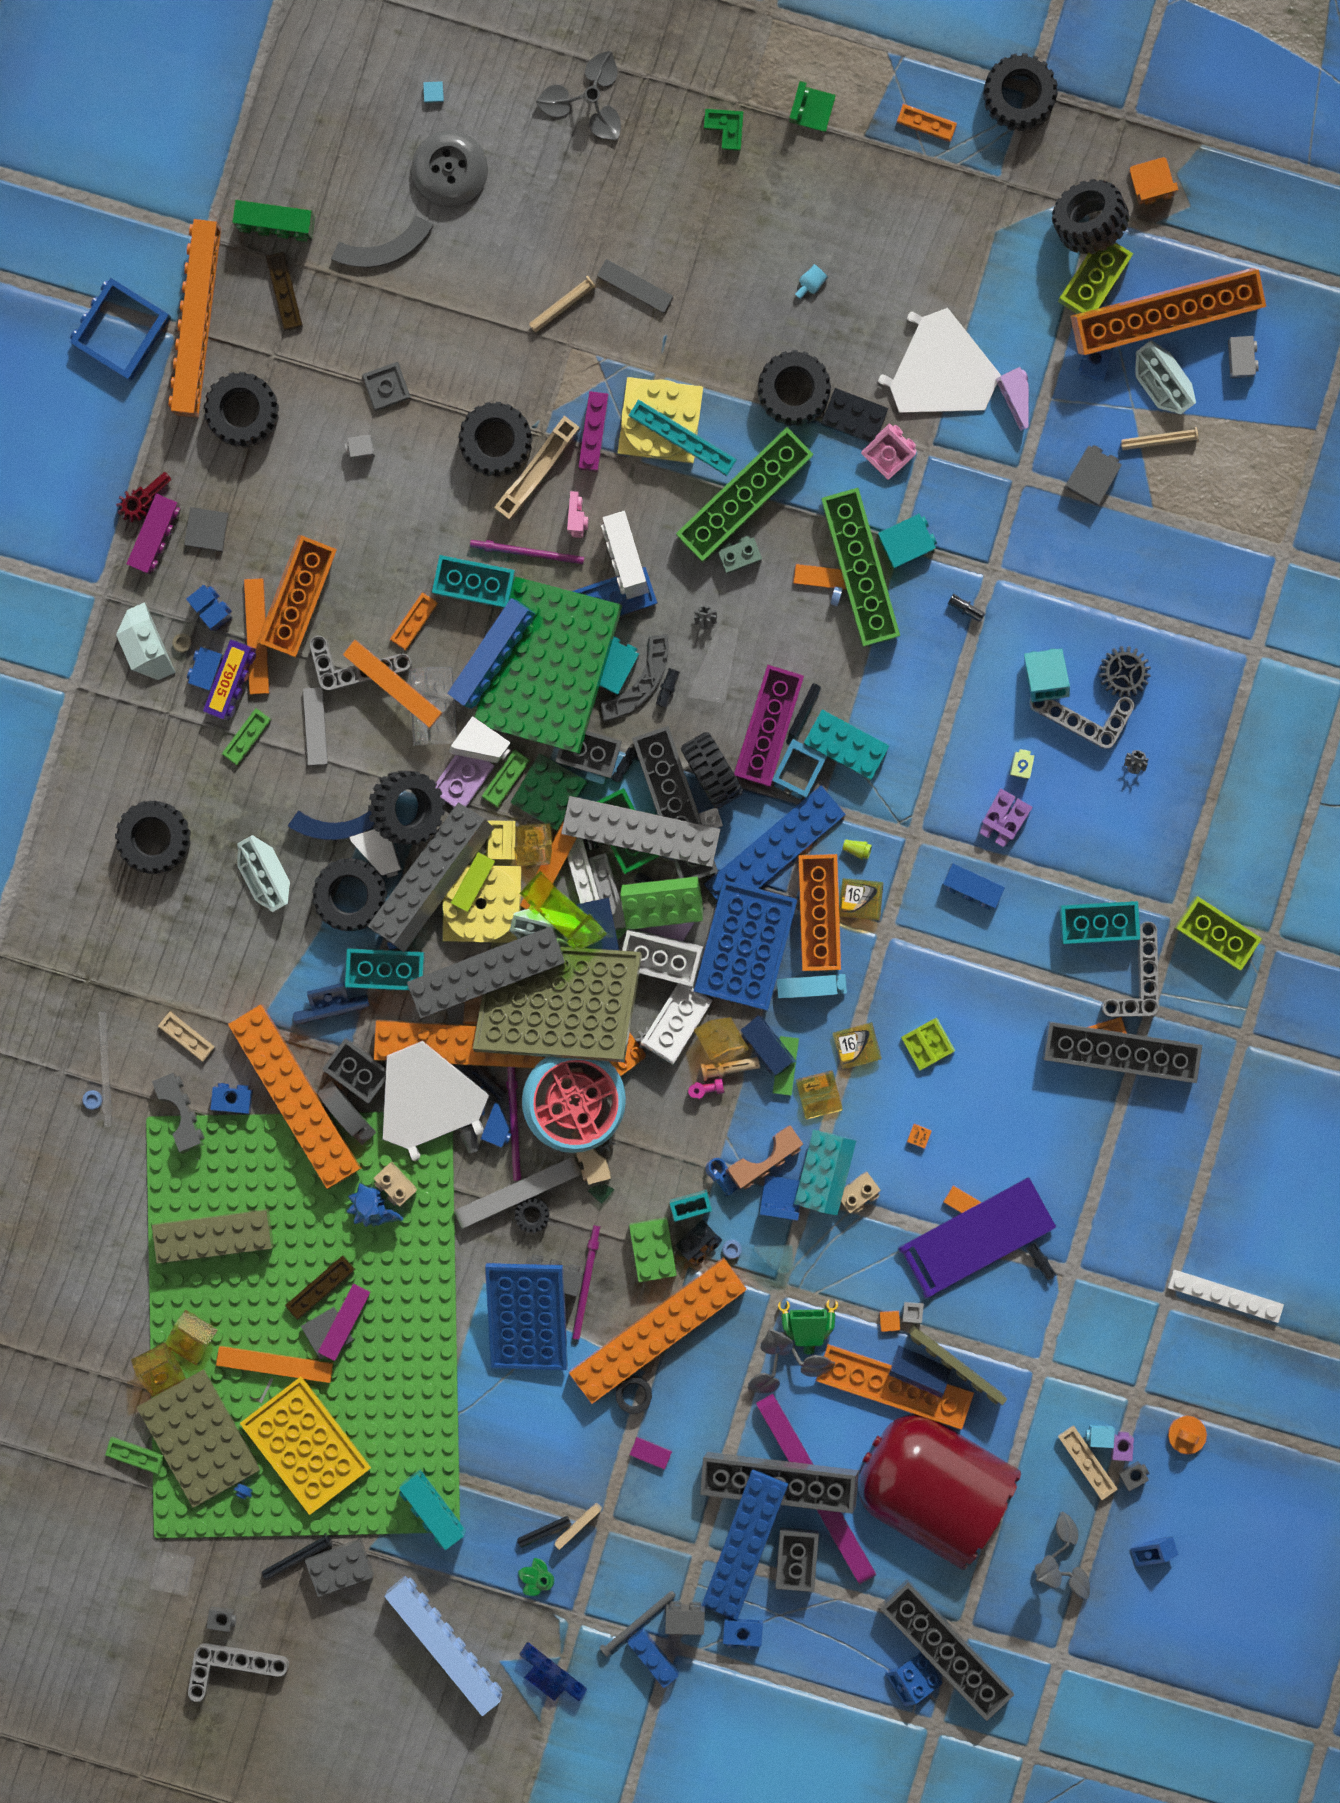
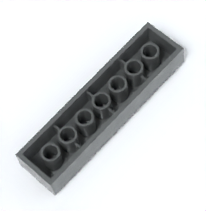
[632,726,718,879]
[368,802,494,952]
[407,926,567,1018]
[1042,1021,1203,1083]
[700,1452,859,1514]
[879,1579,1015,1721]

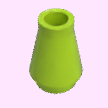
[842,839,872,860]

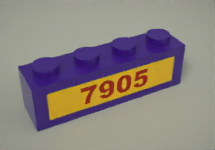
[203,639,256,720]

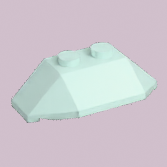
[1136,340,1196,414]
[116,602,176,680]
[237,835,290,912]
[510,907,589,948]

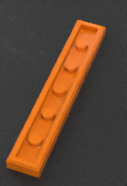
[244,578,270,694]
[343,640,443,728]
[520,822,577,909]
[216,1346,333,1383]

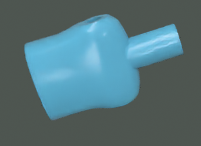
[795,264,829,299]

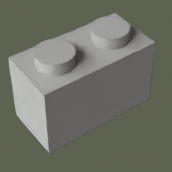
[1228,336,1259,378]

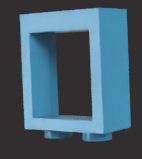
[772,739,827,799]

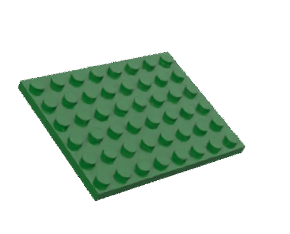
[474,576,623,754]

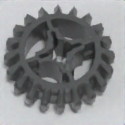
[1099,646,1151,698]

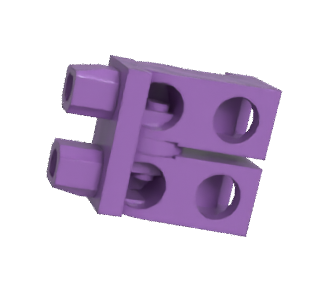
[979,788,1033,847]

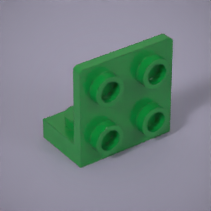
[789,81,836,132]

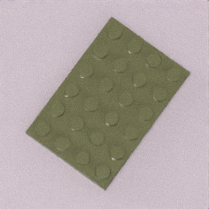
[137,1369,260,1507]

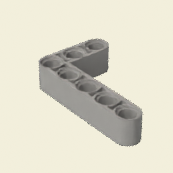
[310,636,412,691]
[1029,697,1134,749]
[1101,921,1159,1017]
[188,1643,289,1702]

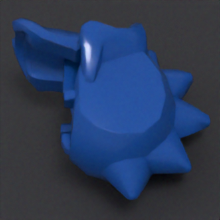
[347,1183,403,1227]

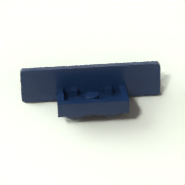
[293,983,369,1024]

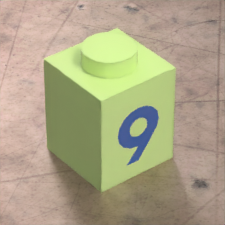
[1010,749,1034,779]

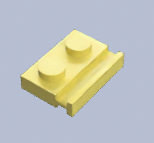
[486,821,515,859]

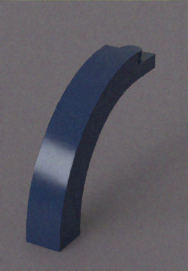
[288,810,375,840]

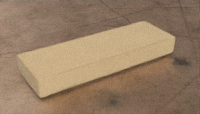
[158,1011,215,1062]
[555,1503,602,1550]

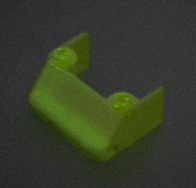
[519,871,607,950]

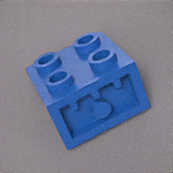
[760,1175,800,1220]
[885,1652,942,1706]

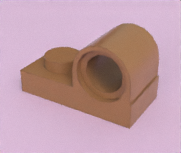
[463,996,482,1026]

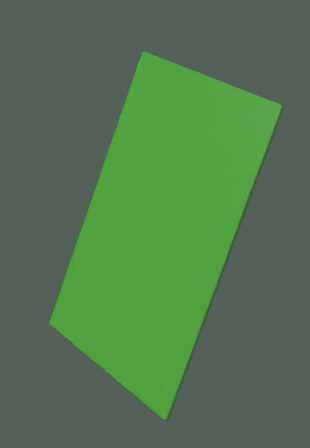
[146,1112,460,1538]

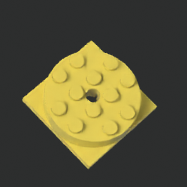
[618,377,703,463]
[443,865,521,943]

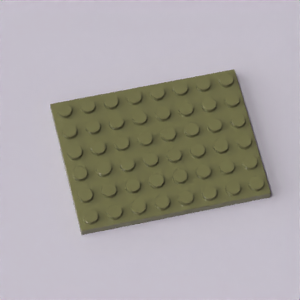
[473,942,642,1062]

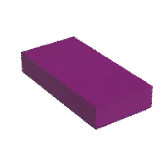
[629,1437,672,1469]

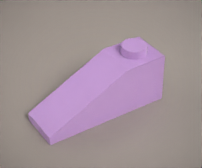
[996,367,1029,431]

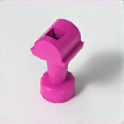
[688,1078,724,1099]

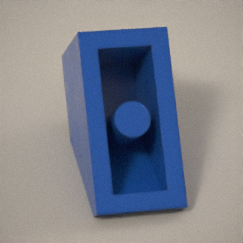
[480,1102,511,1147]
[1130,1536,1179,1567]

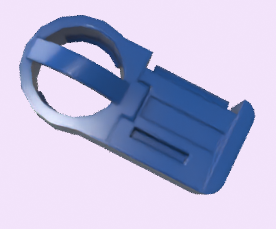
[705,1158,739,1197]

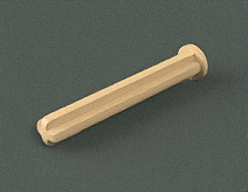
[529,276,597,332]
[1121,427,1199,450]

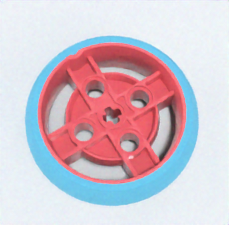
[522,1057,626,1153]

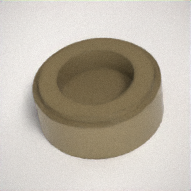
[172,634,192,653]

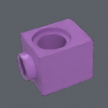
[1111,1432,1134,1461]

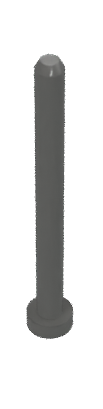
[599,1591,676,1657]

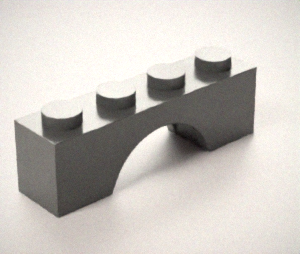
[152,1073,205,1154]

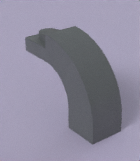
[318,1080,376,1145]

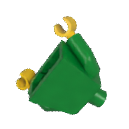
[778,1300,838,1354]

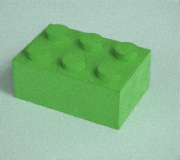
[629,1217,677,1282]

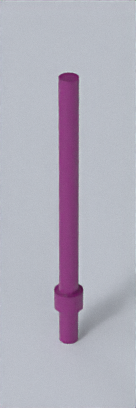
[470,540,584,564]
[506,1067,521,1181]
[572,1225,601,1339]

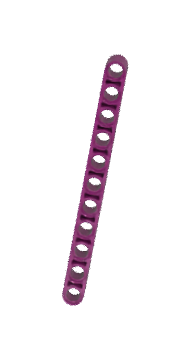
[756,1393,876,1585]

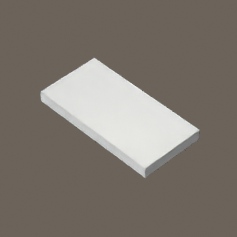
[640,983,713,1065]

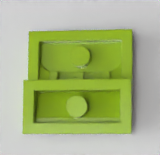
[901,1017,955,1070]

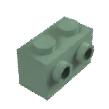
[718,536,762,574]

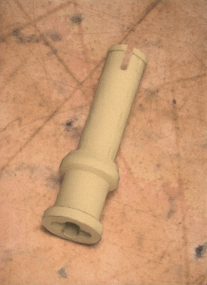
[701,1057,760,1081]

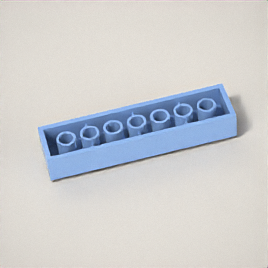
[384,1576,502,1716]

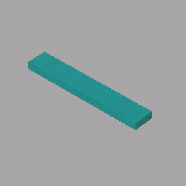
[628,399,737,476]

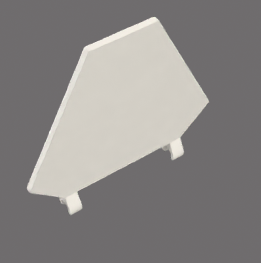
[878,308,1001,413]
[383,1041,489,1161]

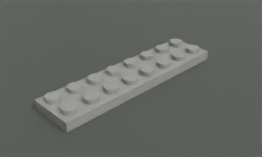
[561,796,720,867]

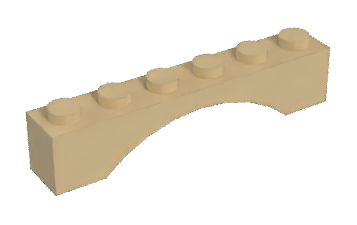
[494,416,580,521]
[561,1066,611,1185]

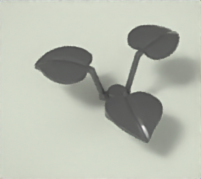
[536,51,621,140]
[748,1328,835,1393]
[1035,1512,1090,1599]

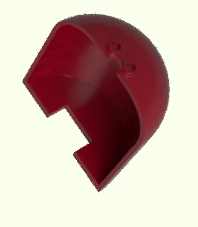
[858,1414,1021,1570]

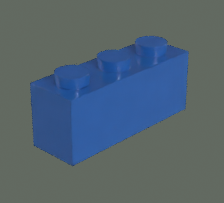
[942,863,1005,910]
[628,1627,679,1688]

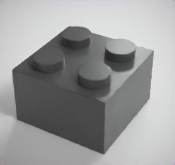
[665,1601,705,1635]

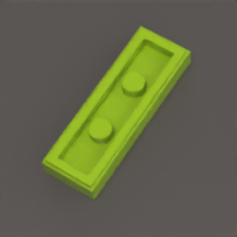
[451,852,495,912]

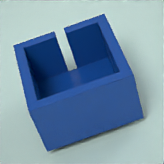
[186,585,232,631]

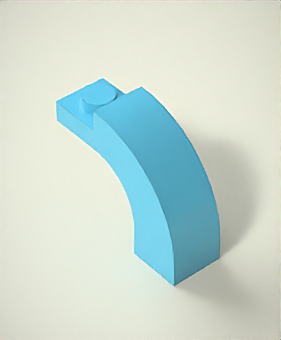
[777,974,847,998]

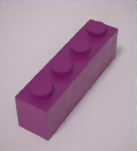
[579,391,609,472]
[126,493,181,574]

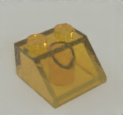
[694,1017,749,1068]
[164,1310,218,1365]
[131,1342,186,1397]

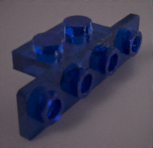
[519,1642,587,1701]

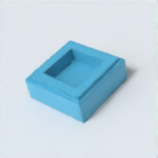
[423,81,444,103]
[585,772,606,785]

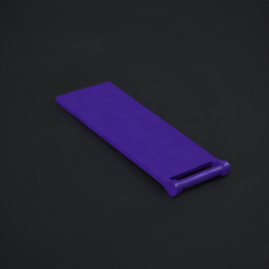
[897,1177,1056,1299]

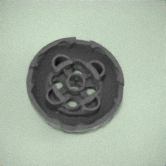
[411,130,488,208]

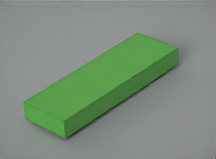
[222,708,272,766]
[482,749,530,807]
[773,1036,799,1095]
[105,1437,165,1474]

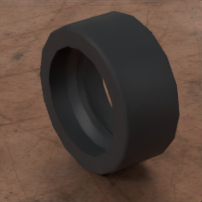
[616,1376,652,1414]

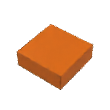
[880,1310,900,1332]

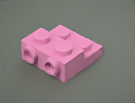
[861,423,916,480]
[567,491,589,538]

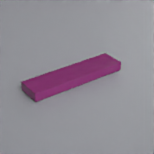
[318,1283,370,1361]

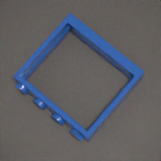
[70,277,171,382]

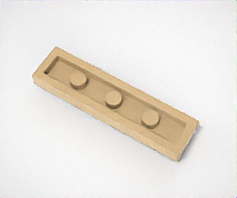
[1058,1425,1118,1500]

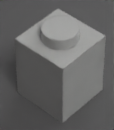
[345,435,375,459]

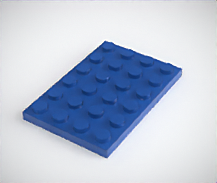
[693,880,798,1010]
[485,1263,568,1370]

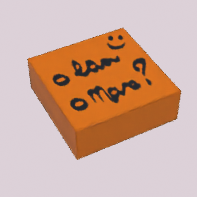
[907,1124,932,1148]

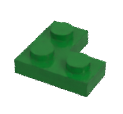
[704,109,744,151]

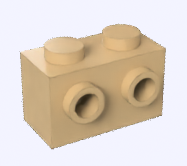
[374,1162,418,1206]
[841,1171,881,1214]

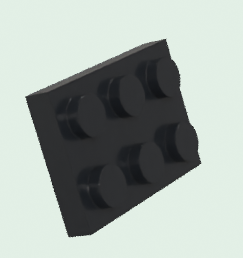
[821,388,889,443]

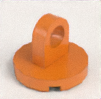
[1168,1415,1207,1454]

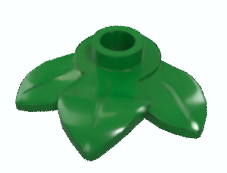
[518,1558,555,1596]

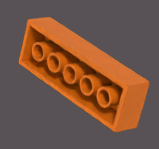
[257,535,337,657]
[798,854,841,971]

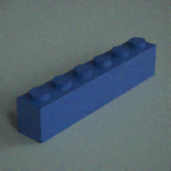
[447,598,535,709]

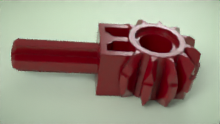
[116,472,172,523]

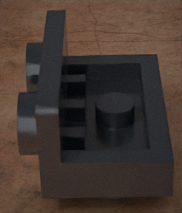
[675,1219,722,1266]

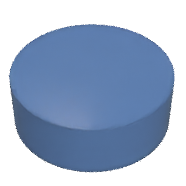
[830,586,842,606]
[83,1090,103,1110]
[723,1240,742,1259]

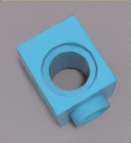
[1086,1425,1115,1448]

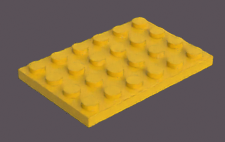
[240,1377,371,1515]

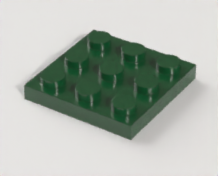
[510,753,588,831]

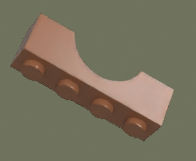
[725,1125,803,1189]

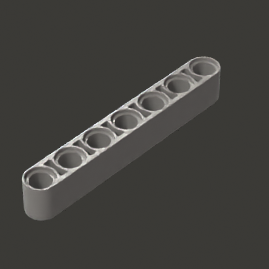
[454,1156,582,1228]

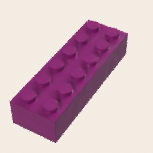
[734,664,804,787]

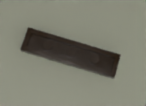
[266,251,303,331]
[285,1255,355,1320]

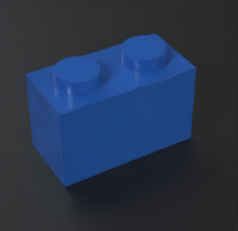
[187,647,224,691]

